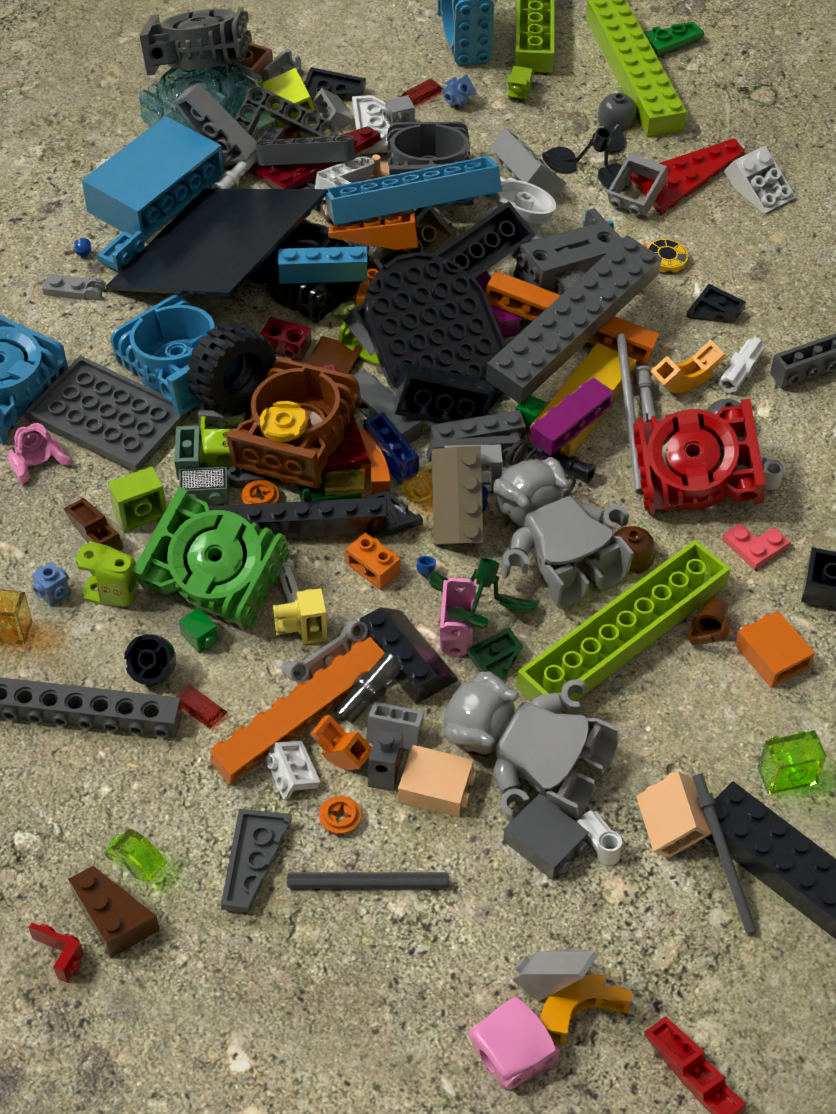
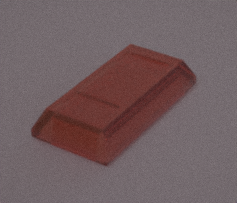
[401,78,443,106]
[176,684,227,729]

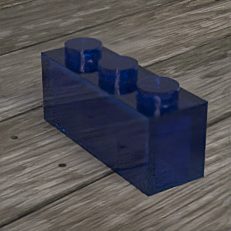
[364,412,419,484]

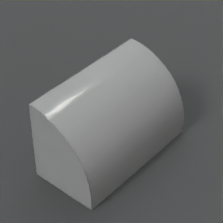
[312,88,353,129]
[366,701,424,750]

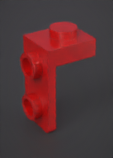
[28,922,84,983]

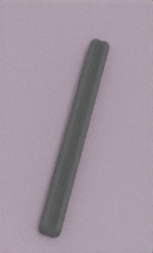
[287,872,449,889]

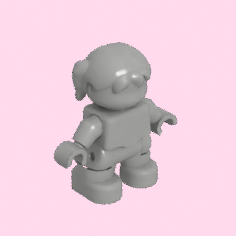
[493,457,634,609]
[444,671,619,822]

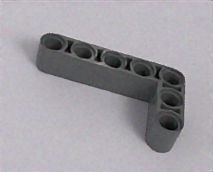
[235,86,339,137]
[256,128,356,166]

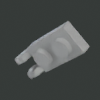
[42,274,106,300]

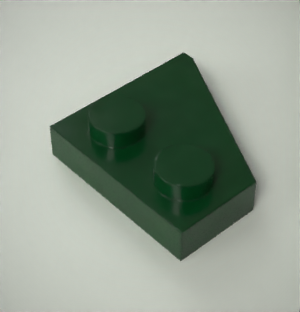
[467,627,523,680]

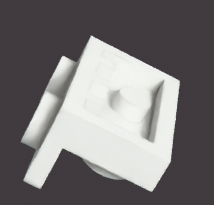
[266,741,321,799]

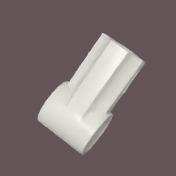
[577,810,622,865]

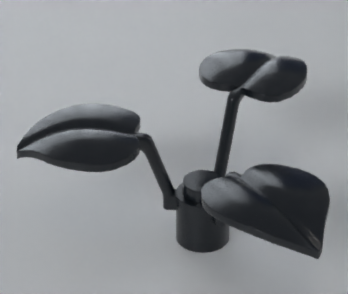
[542,123,631,189]

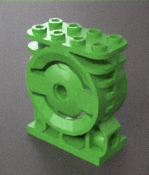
[132,487,290,630]

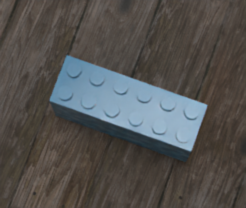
[82,116,224,241]

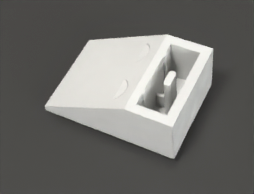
[724,146,796,214]

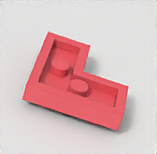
[722,523,791,570]

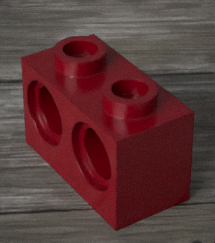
[260,317,312,361]

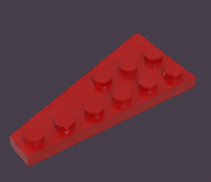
[630,138,745,215]

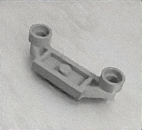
[281,620,368,683]

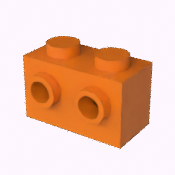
[345,532,400,590]

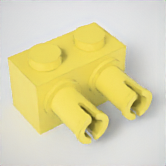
[273,588,328,645]

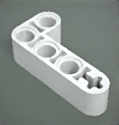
[315,157,374,200]

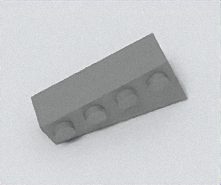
[173,83,256,168]
[490,128,567,199]

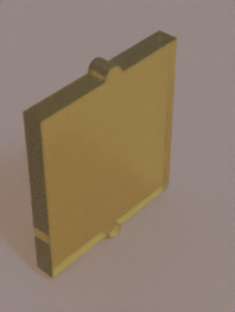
[325,469,366,495]

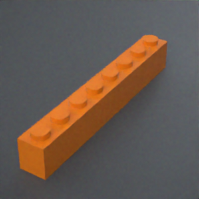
[485,270,659,365]
[210,637,390,785]

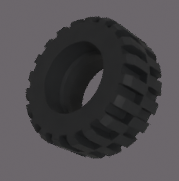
[187,323,276,415]

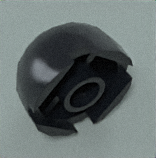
[124,634,177,685]

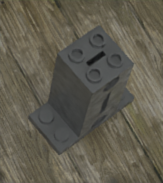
[514,208,622,293]

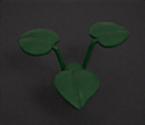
[429,558,539,629]

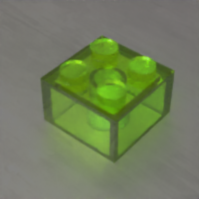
[757,730,827,795]

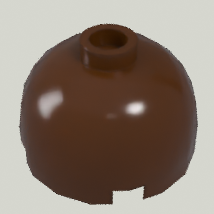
[609,526,656,574]

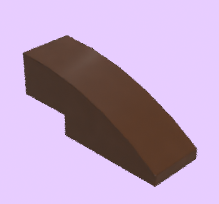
[63,498,124,551]

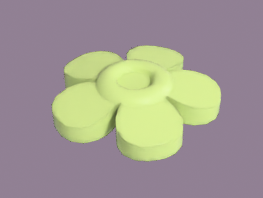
[333,300,356,316]

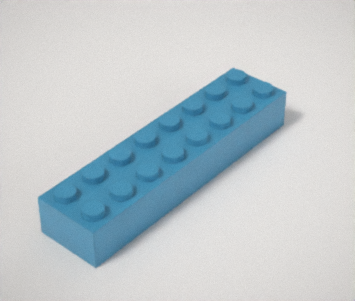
[325,156,502,226]

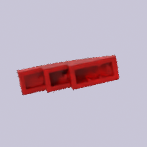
[644,1016,746,1114]

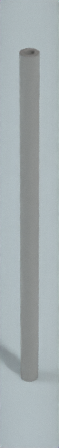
[617,334,643,493]

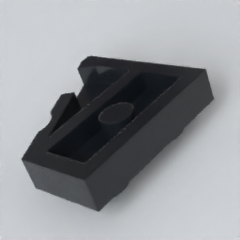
[687,284,746,322]
[364,490,423,538]

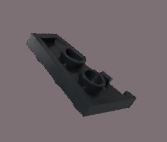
[304,67,367,100]

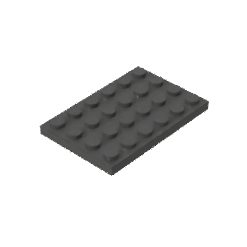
[25,355,190,472]

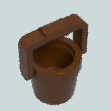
[687,598,731,645]

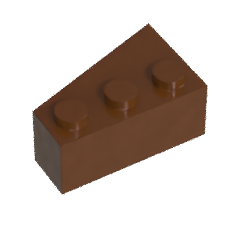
[68,866,160,958]

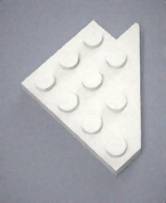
[352,95,422,154]

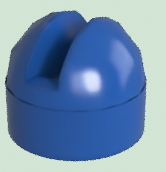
[74,238,91,257]
[416,556,436,576]

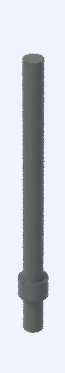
[693,773,757,934]

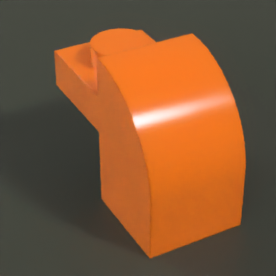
[310,715,372,770]

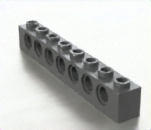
[0,677,183,738]

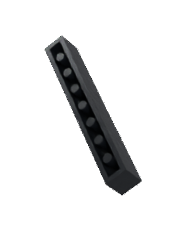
[209,497,389,539]

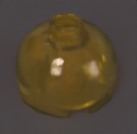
[398,464,433,506]

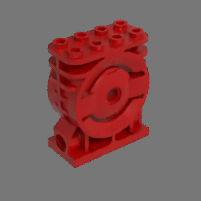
[633,399,766,515]

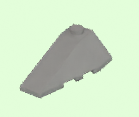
[512,948,598,1002]

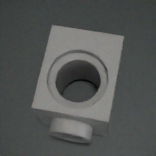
[383,95,415,125]

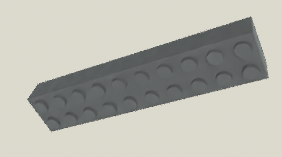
[485,235,662,405]

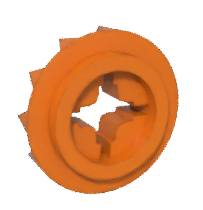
[241,480,279,504]
[319,796,361,835]

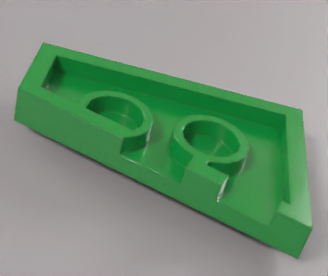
[642,22,704,56]

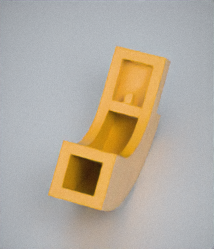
[650,340,727,393]
[540,974,632,1045]

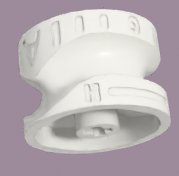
[486,180,556,242]

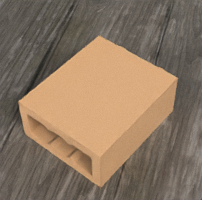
[398,745,477,817]
[636,771,711,858]

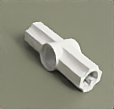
[719,337,765,394]

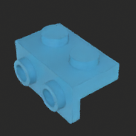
[97,230,145,271]

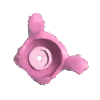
[8,423,72,484]

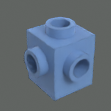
[441,74,477,107]
[32,561,70,607]

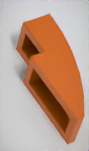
[359,429,390,495]

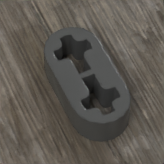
[227,466,272,488]

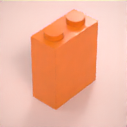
[735,611,815,688]

